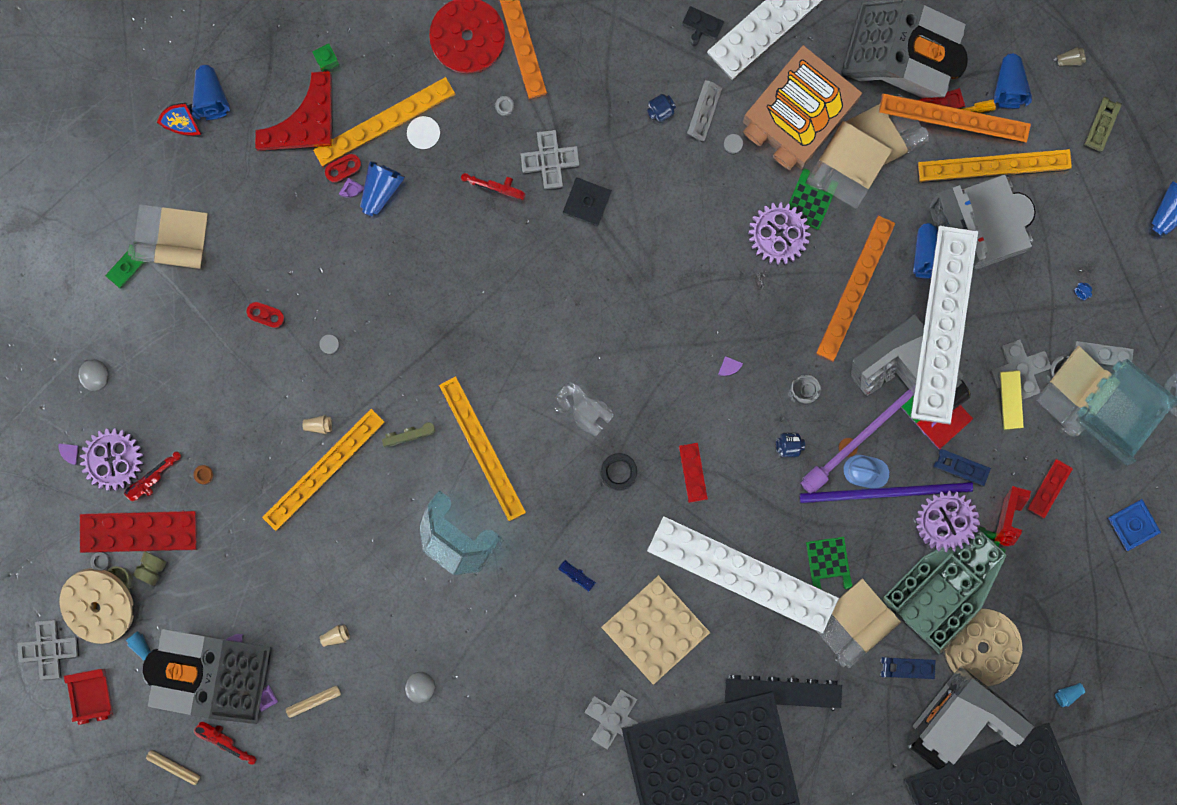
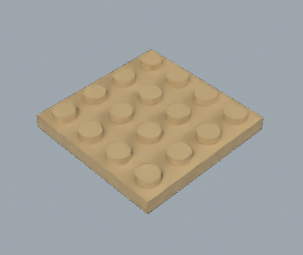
[601,575,710,685]

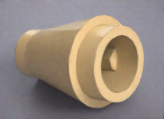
[303,415,332,434]
[320,625,350,647]

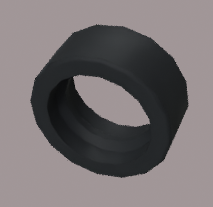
[601,453,637,490]

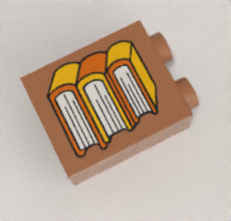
[743,45,862,170]

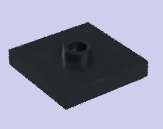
[563,177,612,226]

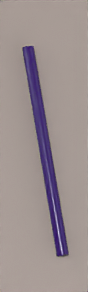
[800,482,973,503]

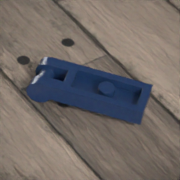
[933,449,991,486]
[881,657,936,679]

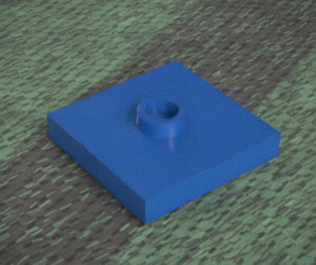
[1108,499,1161,551]

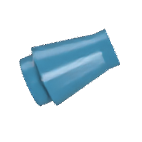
[126,631,152,661]
[1055,683,1085,707]

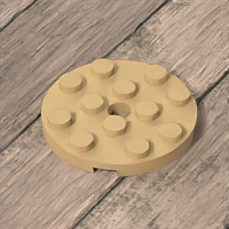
[59,568,134,644]
[944,609,1022,686]

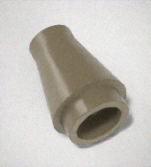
[1057,47,1086,66]

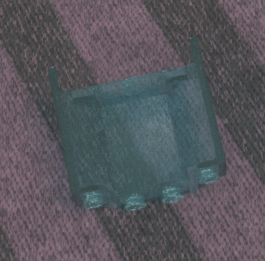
[1076,359,1177,465]
[420,490,504,575]

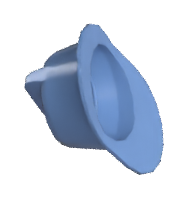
[844,455,889,489]

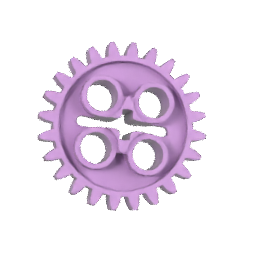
[748,202,811,265]
[80,428,143,491]
[916,491,980,552]

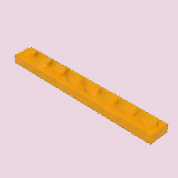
[313,77,455,167]
[918,149,1072,182]
[439,376,526,521]
[262,409,385,531]

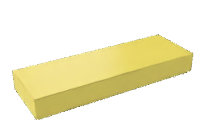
[1000,370,1024,429]

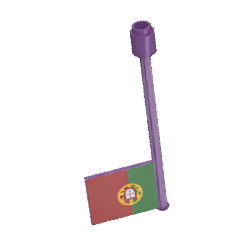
[800,389,973,494]

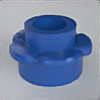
[1075,282,1092,300]

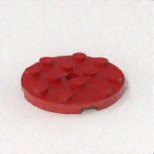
[429,0,505,74]

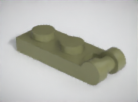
[1084,96,1122,152]
[382,422,435,448]

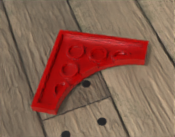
[255,71,332,151]

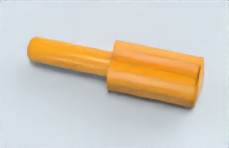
[962,99,996,113]

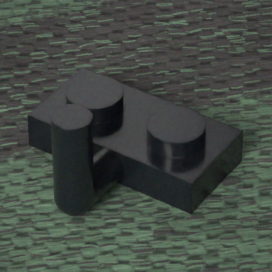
[682,6,724,45]

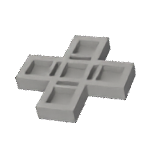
[520,130,579,190]
[990,339,1051,400]
[17,620,78,680]
[584,690,638,750]

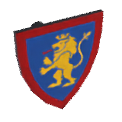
[157,103,202,135]

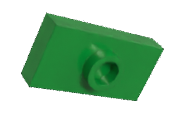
[105,248,146,289]

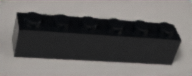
[724,675,842,708]

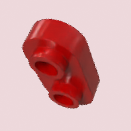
[325,154,361,183]
[246,302,284,328]

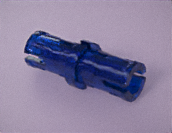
[558,560,596,592]

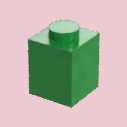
[312,43,339,72]

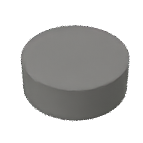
[495,96,514,116]
[724,134,743,154]
[319,335,339,354]
[90,552,111,571]

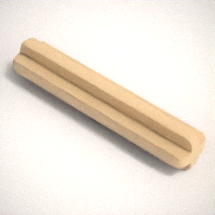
[286,686,341,718]
[146,750,200,785]

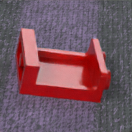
[995,486,1031,546]
[64,669,113,725]

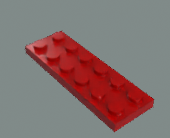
[80,511,197,553]

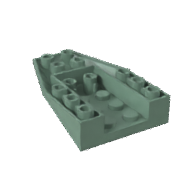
[884,529,1007,655]

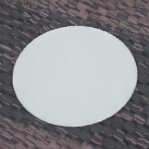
[407,116,440,149]

